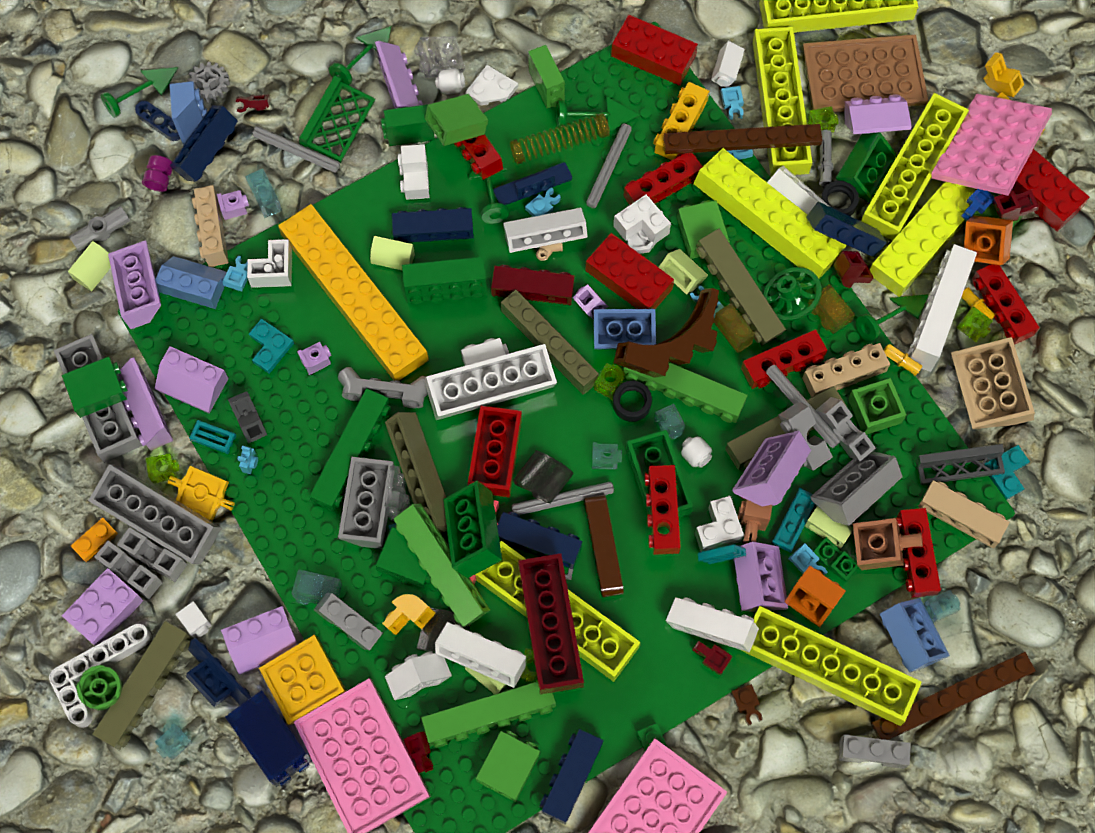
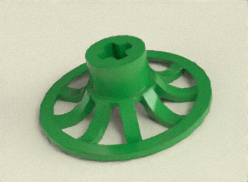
[763,267,822,321]

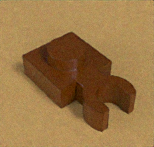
[731,684,762,726]

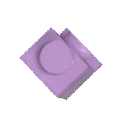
[217,190,249,220]
[573,284,608,319]
[297,342,331,375]

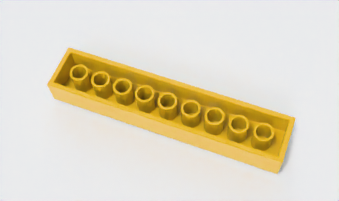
[278,204,429,381]

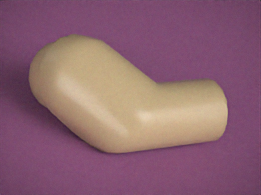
[536,243,563,261]

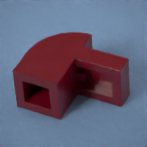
[993,190,1039,222]
[834,251,874,288]

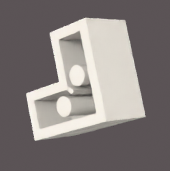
[398,144,429,200]
[614,194,671,244]
[247,239,292,288]
[695,496,744,552]
[385,651,452,700]

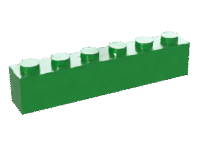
[309,388,391,512]

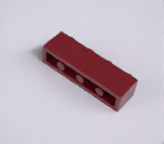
[491,265,575,305]

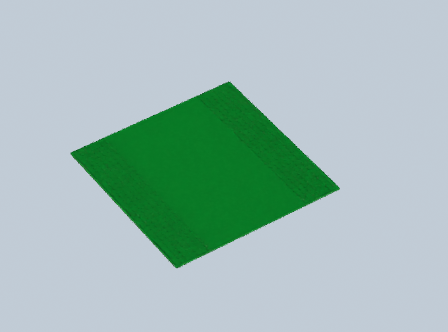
[118,22,1015,833]

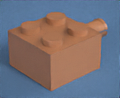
[738,497,772,544]
[853,518,923,570]

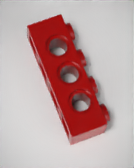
[454,134,503,180]
[624,153,703,205]
[972,264,1040,345]
[741,330,827,389]
[644,465,681,555]
[896,508,941,598]

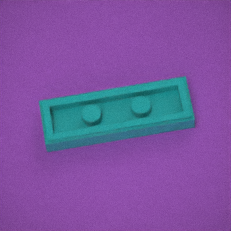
[772,488,815,553]

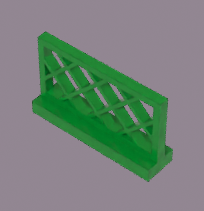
[299,75,375,163]

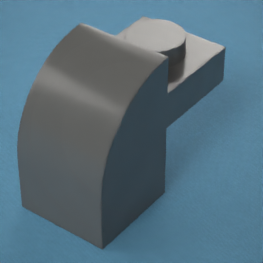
[228,391,267,443]

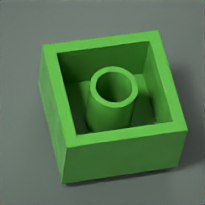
[848,378,906,435]

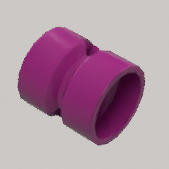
[142,155,173,192]

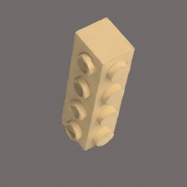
[192,185,229,267]
[802,343,890,398]
[918,480,1010,549]

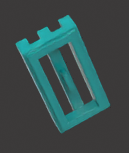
[189,420,236,454]
[698,544,746,564]

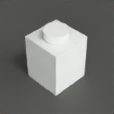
[176,601,212,638]

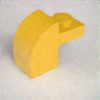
[983,52,1024,97]
[382,594,436,635]

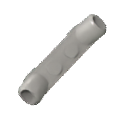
[338,367,428,408]

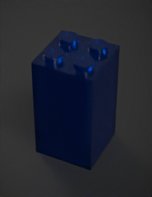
[225,690,312,787]

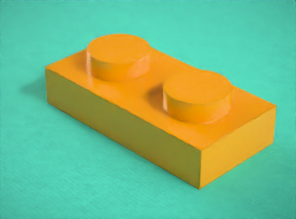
[71,517,118,562]

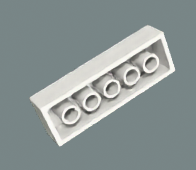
[908,244,977,372]
[424,344,557,420]

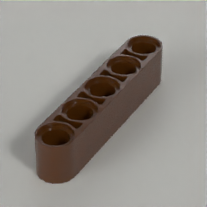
[584,494,624,598]

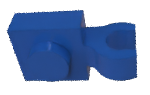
[961,189,994,221]

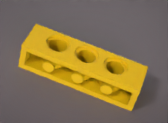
[653,82,710,160]

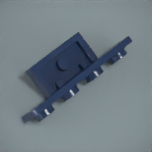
[493,162,572,205]
[186,638,252,710]

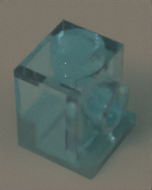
[654,404,685,439]
[592,442,622,469]
[924,590,960,624]
[155,723,193,760]

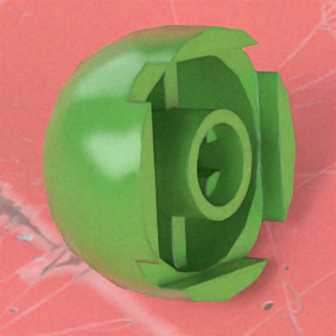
[77,665,123,710]

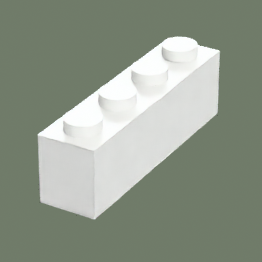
[767,166,830,214]
[503,208,587,253]
[666,597,759,652]
[435,622,526,688]

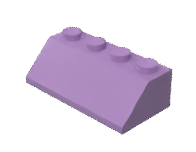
[375,41,423,109]
[108,240,161,329]
[118,357,173,451]
[732,431,811,506]

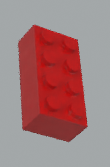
[611,14,698,86]
[1011,149,1090,232]
[586,233,675,309]
[467,406,522,497]

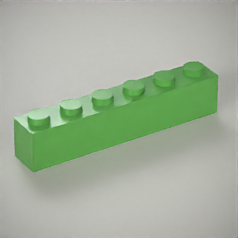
[623,363,748,423]
[393,503,490,627]
[421,681,556,748]

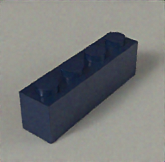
[170,105,238,182]
[806,201,887,258]
[392,207,474,243]
[497,512,582,570]
[540,729,604,825]

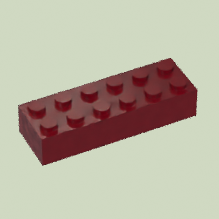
[518,553,584,695]

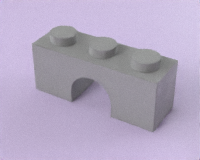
[816,397,876,461]
[779,402,833,471]
[117,527,187,582]
[95,541,162,599]
[314,593,382,651]
[838,735,911,769]

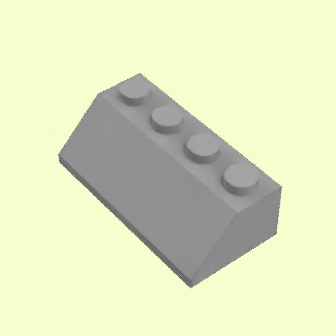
[811,451,902,526]
[338,457,395,549]

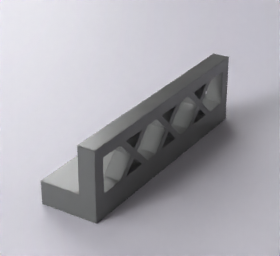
[916,444,1005,485]

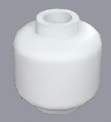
[435,68,465,95]
[681,436,712,467]

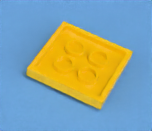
[259,635,346,725]

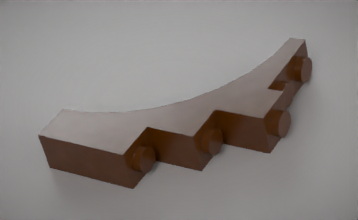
[614,288,719,378]

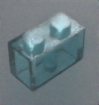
[245,168,282,218]
[291,569,342,606]

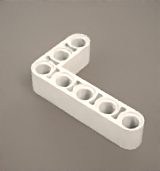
[49,624,152,728]

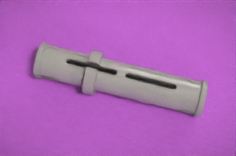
[818,130,833,187]

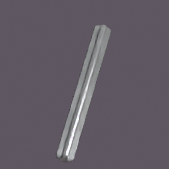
[586,124,631,208]
[252,126,340,173]
[766,365,841,448]
[512,482,614,515]

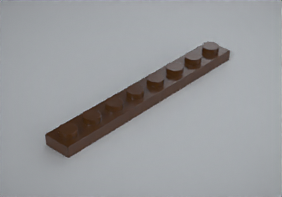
[663,124,822,154]
[871,652,1036,740]

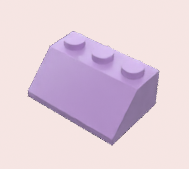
[845,95,912,134]
[155,346,229,413]
[733,542,788,612]
[221,606,298,675]

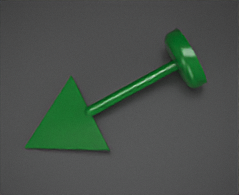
[329,26,391,85]
[100,67,178,118]
[556,97,640,133]
[469,156,509,224]
[856,294,929,342]

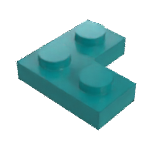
[249,319,294,374]
[984,445,1030,500]

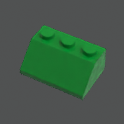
[836,132,898,203]

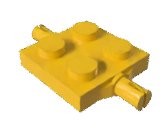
[168,466,235,520]

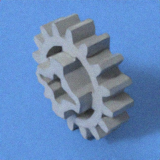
[187,62,230,103]

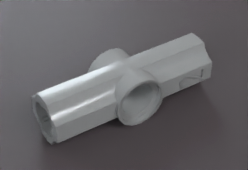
[69,206,130,252]

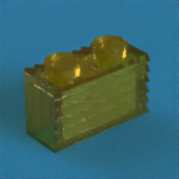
[808,284,855,334]
[714,304,755,353]

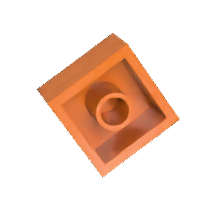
[964,215,1013,265]
[785,566,845,627]

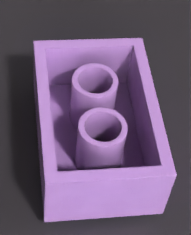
[62,568,144,646]

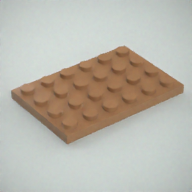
[802,35,928,114]

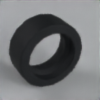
[821,181,859,216]
[613,380,652,422]

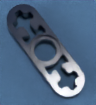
[135,101,180,141]

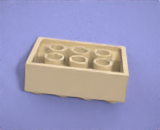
[951,337,1035,429]

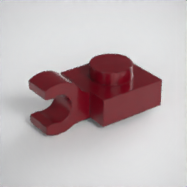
[236,94,271,113]
[692,641,733,675]
[404,731,433,773]

